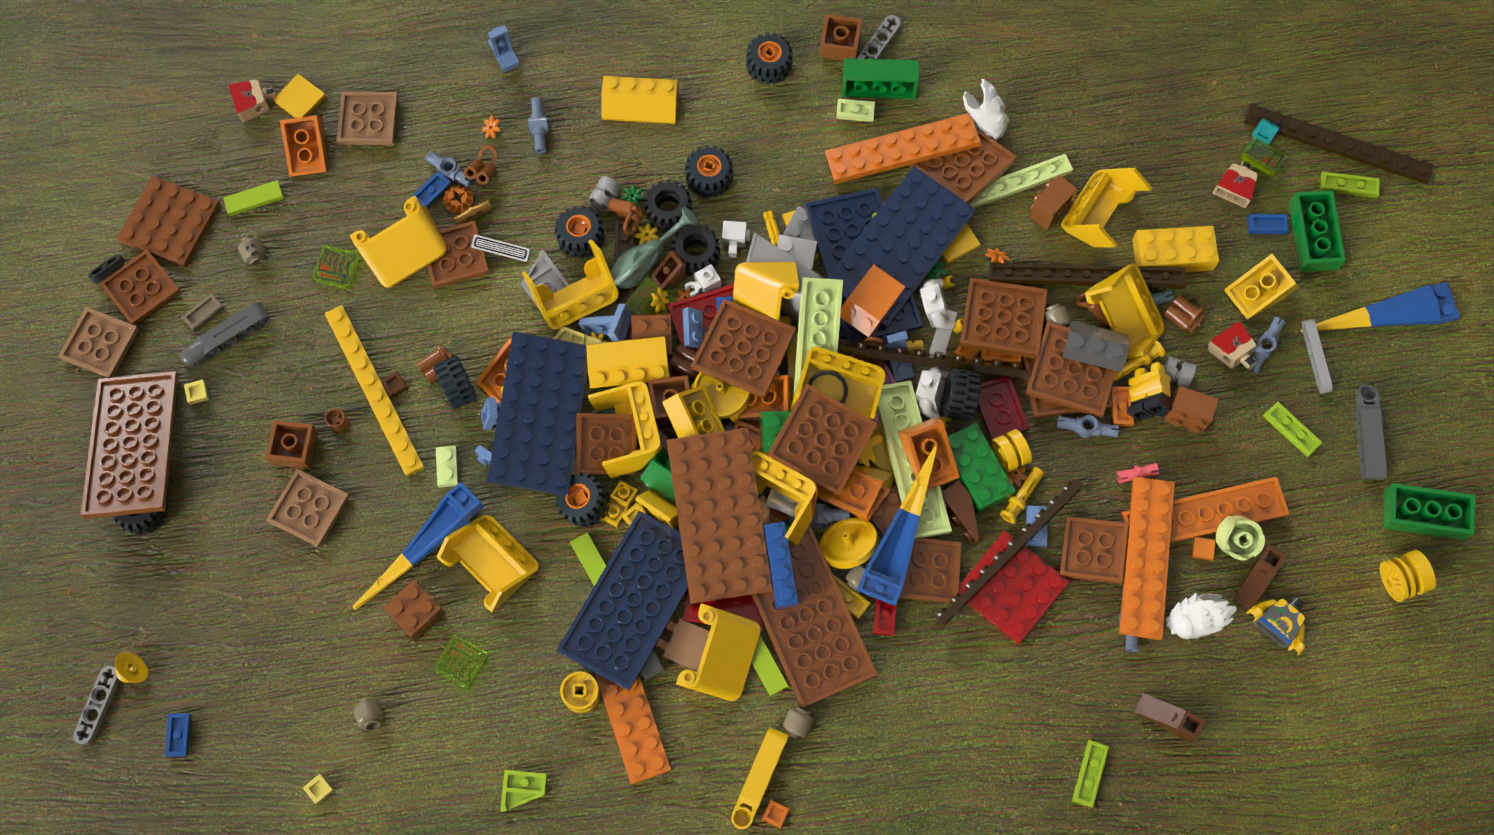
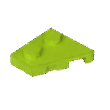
[500,770,548,812]

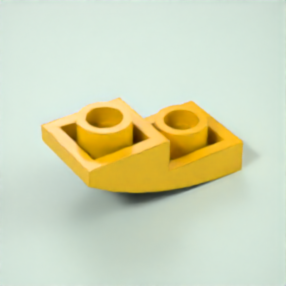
[600,481,638,528]

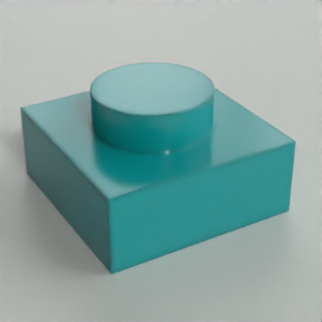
[1252,118,1279,145]

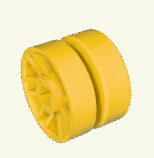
[992,429,1032,472]
[560,671,601,714]

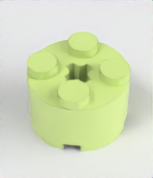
[1215,515,1265,561]

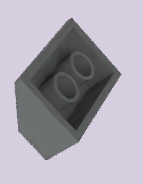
[1062,321,1129,372]

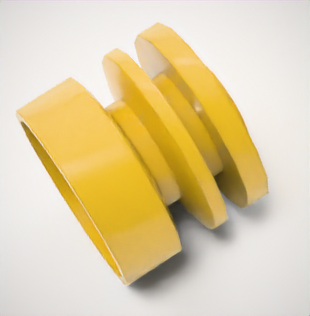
[1380,550,1436,602]

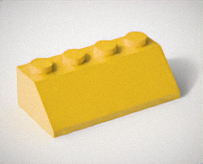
[602,76,679,124]
[586,336,669,388]
[662,385,725,438]

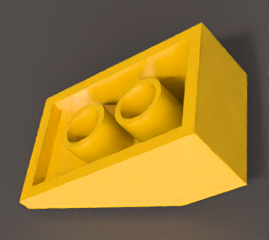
[1224,254,1299,320]
[635,488,679,530]

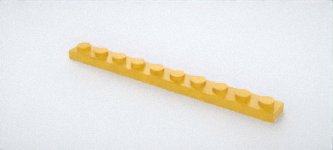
[324,305,424,477]

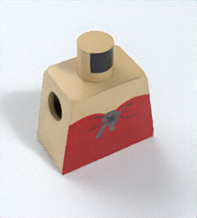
[228,79,276,123]
[1212,160,1257,208]
[1208,321,1257,370]

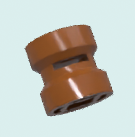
[325,408,349,433]

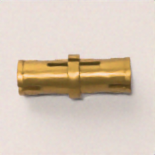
[453,199,493,225]

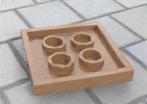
[336,92,398,145]
[58,307,139,378]
[266,469,350,548]

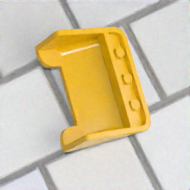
[350,195,447,288]
[733,262,799,340]
[1085,264,1164,359]
[790,347,885,420]
[437,515,539,613]
[676,604,761,701]

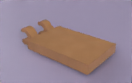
[655,619,710,672]

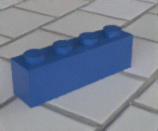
[763,522,798,610]

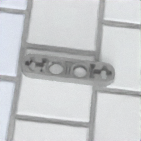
[857,15,900,60]
[1302,319,1332,394]
[73,666,120,745]

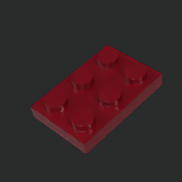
[978,376,1030,442]

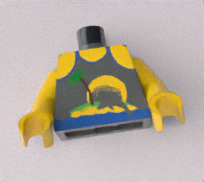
[1246,596,1305,656]

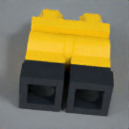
[1127,362,1171,421]

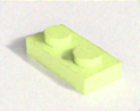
[836,99,875,122]
[436,446,459,488]

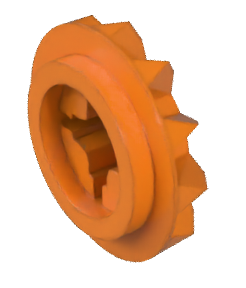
[443,184,474,213]

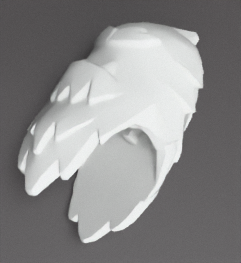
[963,79,1009,141]
[1165,593,1237,639]

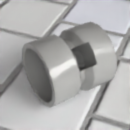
[588,176,622,212]
[1164,356,1196,388]

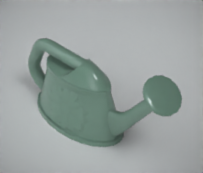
[612,207,698,289]

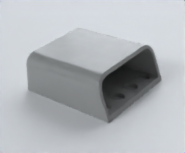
[746,232,822,324]

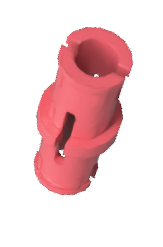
[1116,463,1159,484]

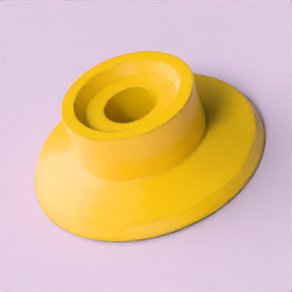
[114,652,149,683]

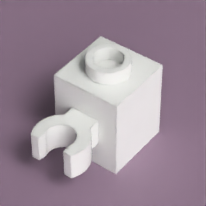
[722,221,750,258]
[685,264,721,297]

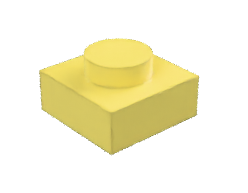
[184,380,209,405]
[303,774,334,805]

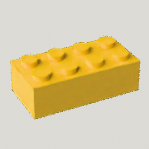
[1132,226,1219,272]

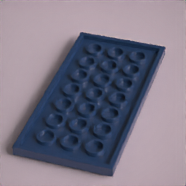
[826,166,976,328]
[804,188,923,343]
[487,331,588,496]
[556,511,688,692]

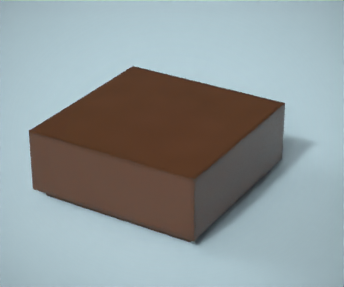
[381,371,408,398]

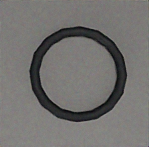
[808,371,848,404]

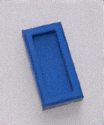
[1247,214,1289,234]

